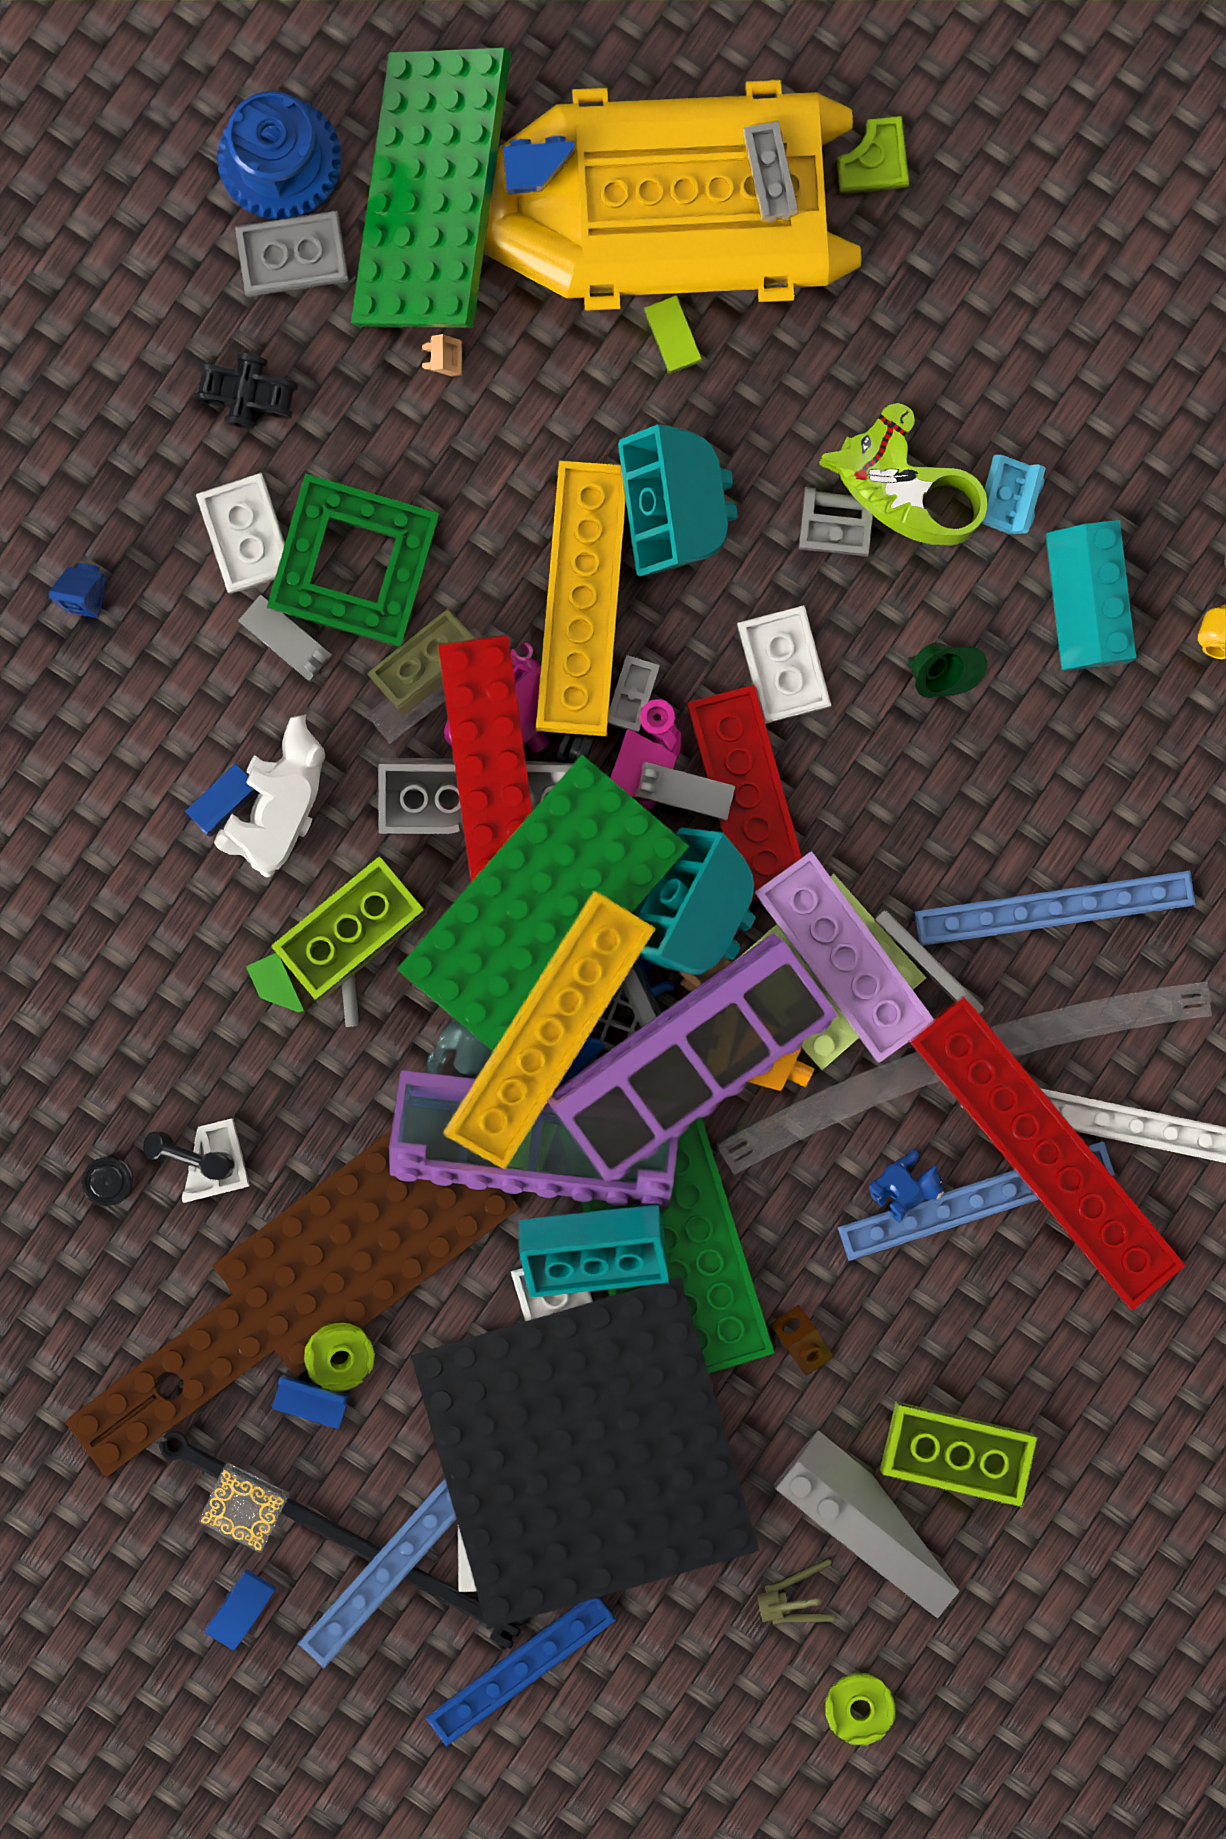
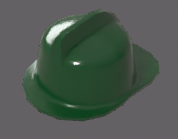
[908,643,987,698]

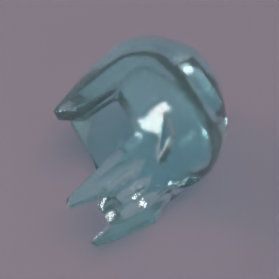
[428,1020,493,1075]

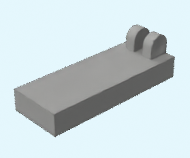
[743,121,798,223]
[238,594,333,683]
[635,762,735,820]

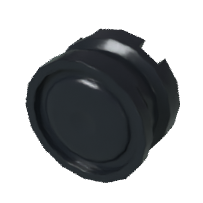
[555,733,597,763]
[81,1157,134,1206]

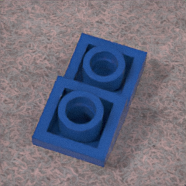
[204,1569,276,1651]

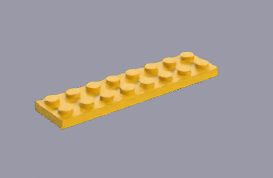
[536,461,626,736]
[443,891,655,1170]

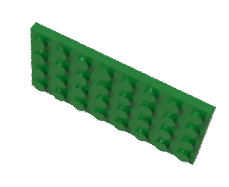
[351,48,512,328]
[397,755,689,1052]
[558,1085,775,1374]

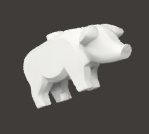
[214,714,325,877]

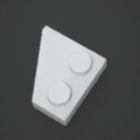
[182,1118,250,1203]

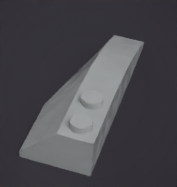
[379,758,574,834]
[774,1430,960,1619]

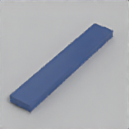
[426,1597,616,1747]

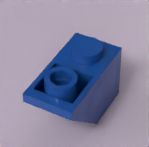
[503,136,574,194]

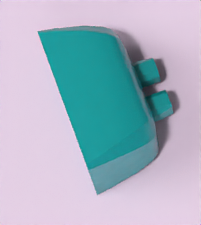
[618,424,738,577]
[634,828,756,975]

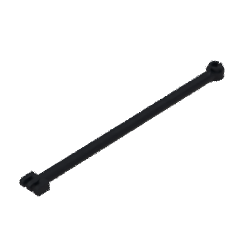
[159,1431,528,1649]

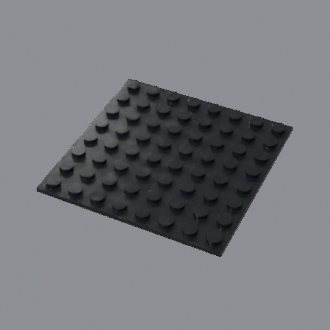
[411,1276,760,1630]

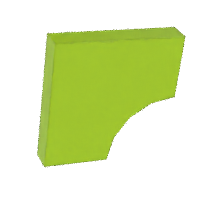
[836,116,909,194]

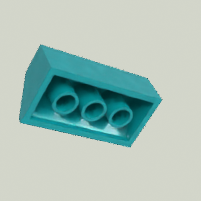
[1045,520,1136,671]
[519,1205,669,1298]

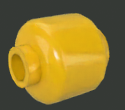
[1198,605,1226,659]

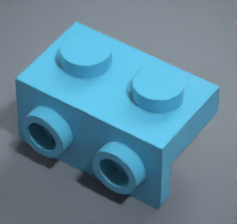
[981,454,1045,534]

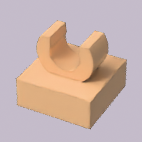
[422,334,462,376]

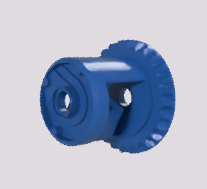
[217,91,342,220]

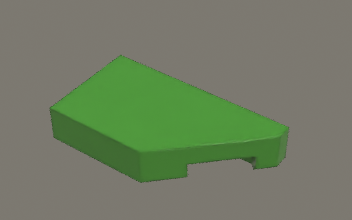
[246,953,305,1013]

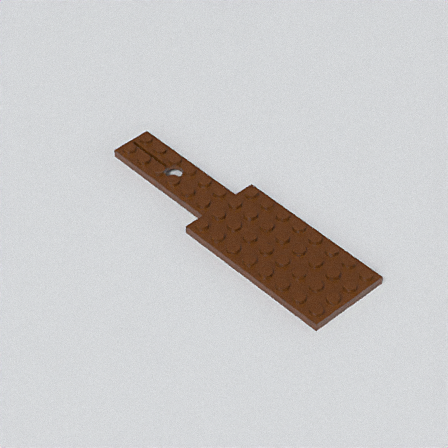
[64,1107,520,1478]

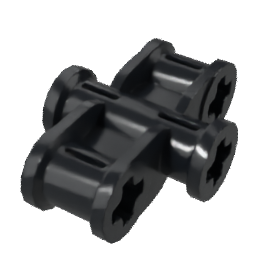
[193,353,298,429]

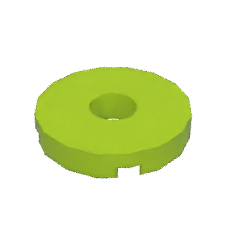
[304,1323,375,1392]
[825,1673,895,1745]

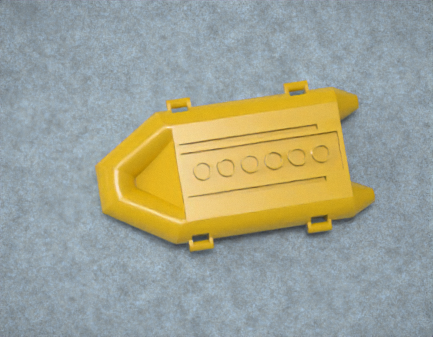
[484,80,861,311]

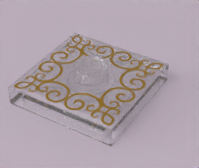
[198,1462,290,1553]

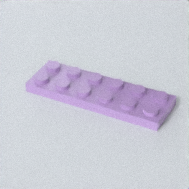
[755,851,934,1063]

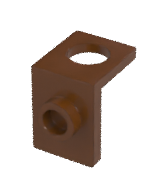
[771,1305,834,1376]

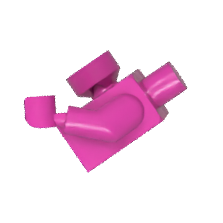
[444,643,550,753]
[610,699,681,811]

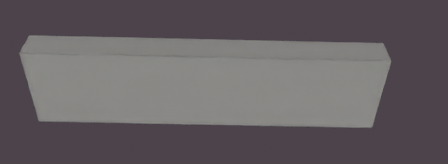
[874,911,984,1014]

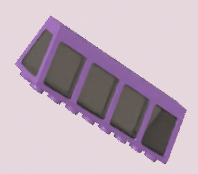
[547,933,838,1183]

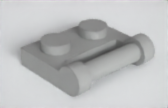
[799,487,873,556]

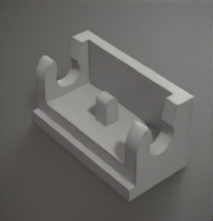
[607,655,660,733]

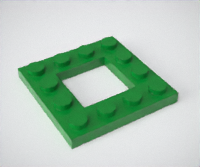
[267,473,439,647]

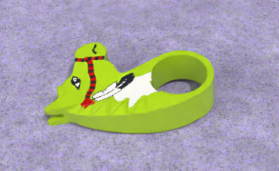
[819,403,987,546]

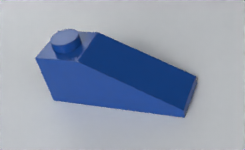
[48,563,107,618]

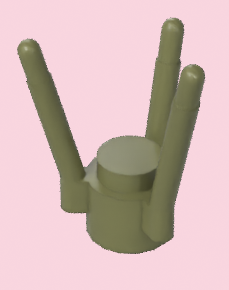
[757,1559,836,1624]

